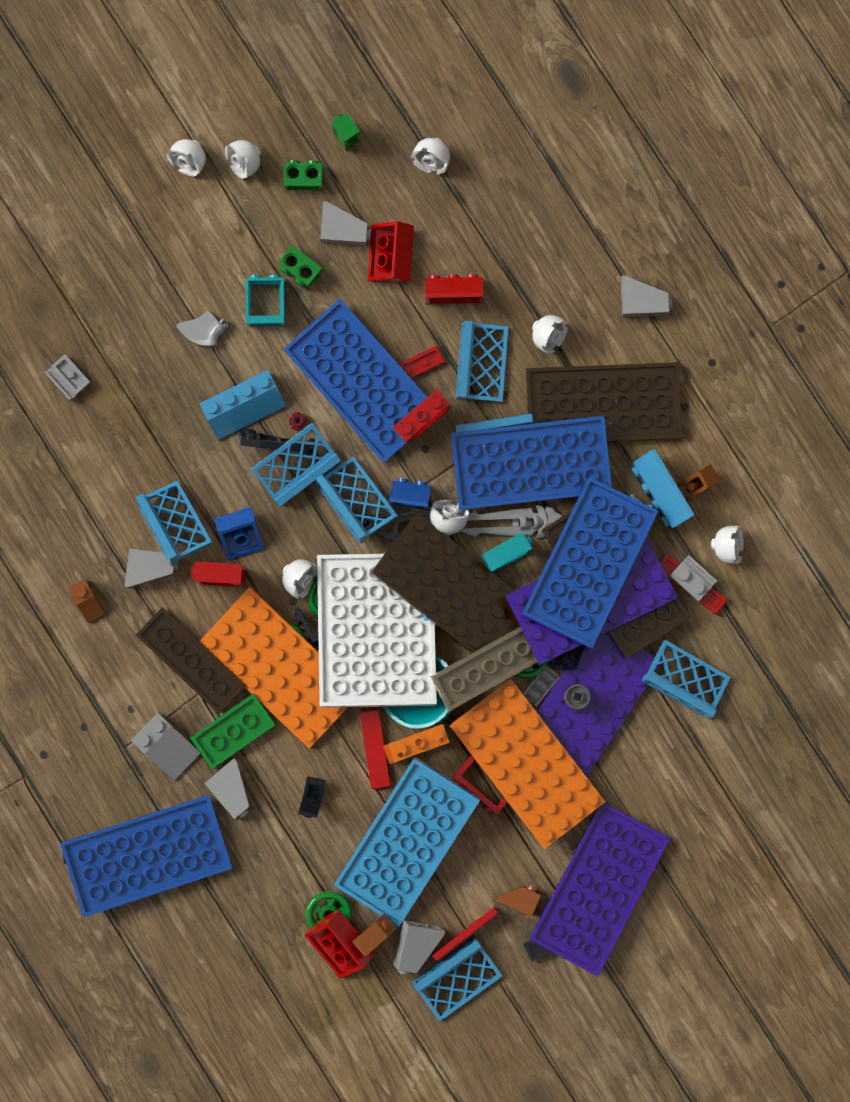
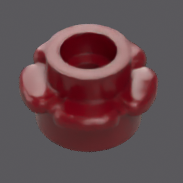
[289,412,307,431]

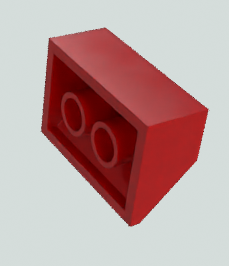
[367,221,414,283]
[425,274,483,304]
[304,910,375,979]

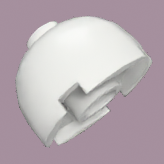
[411,138,450,174]
[167,139,206,177]
[225,140,261,179]
[532,315,568,354]
[430,500,469,535]
[711,526,744,564]
[282,559,318,599]

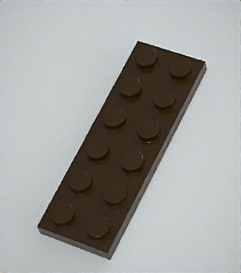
[136,607,246,714]

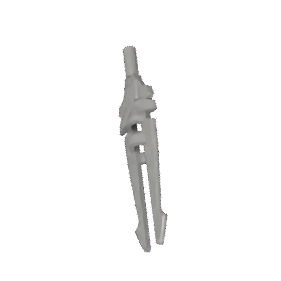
[462,505,563,539]

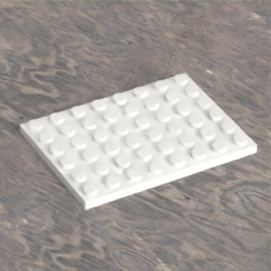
[317,554,437,708]

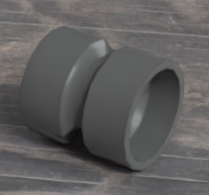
[564,684,590,710]

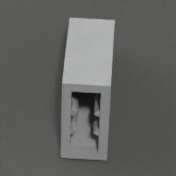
[320,201,371,246]
[620,276,672,317]
[124,549,180,588]
[204,758,250,819]
[393,920,445,975]

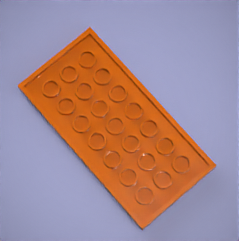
[199,587,348,749]
[449,678,605,849]

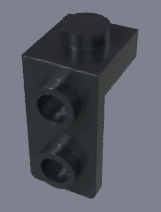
[294,607,319,643]
[549,645,585,671]
[298,776,326,818]

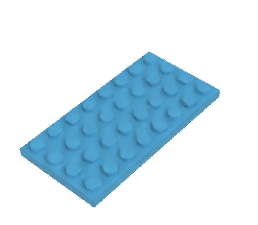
[334,757,481,927]

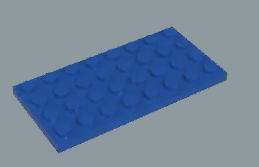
[283,299,427,463]
[451,416,612,510]
[522,477,658,649]
[60,794,232,917]

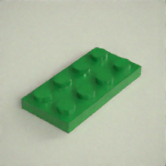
[190,693,275,769]

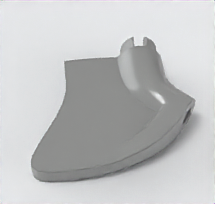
[177,310,229,347]

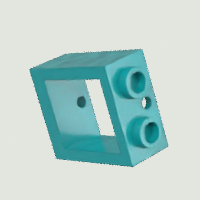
[246,275,285,327]
[482,532,533,573]

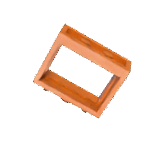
[383,724,449,764]

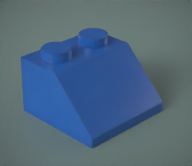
[389,478,431,511]
[215,507,265,560]

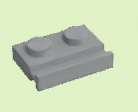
[44,354,91,401]
[670,555,717,602]

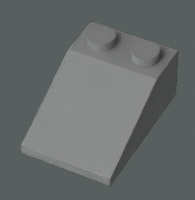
[131,713,201,781]

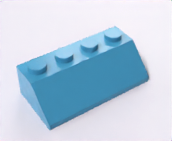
[199,370,286,440]
[631,449,694,530]

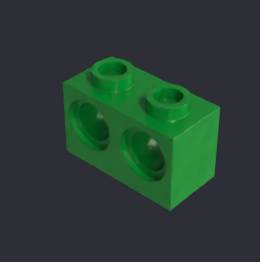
[331,113,361,151]
[284,160,323,190]
[278,245,323,289]

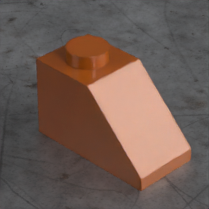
[677,465,721,502]
[68,579,105,623]
[496,885,541,917]
[352,913,397,957]

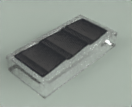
[523,665,560,707]

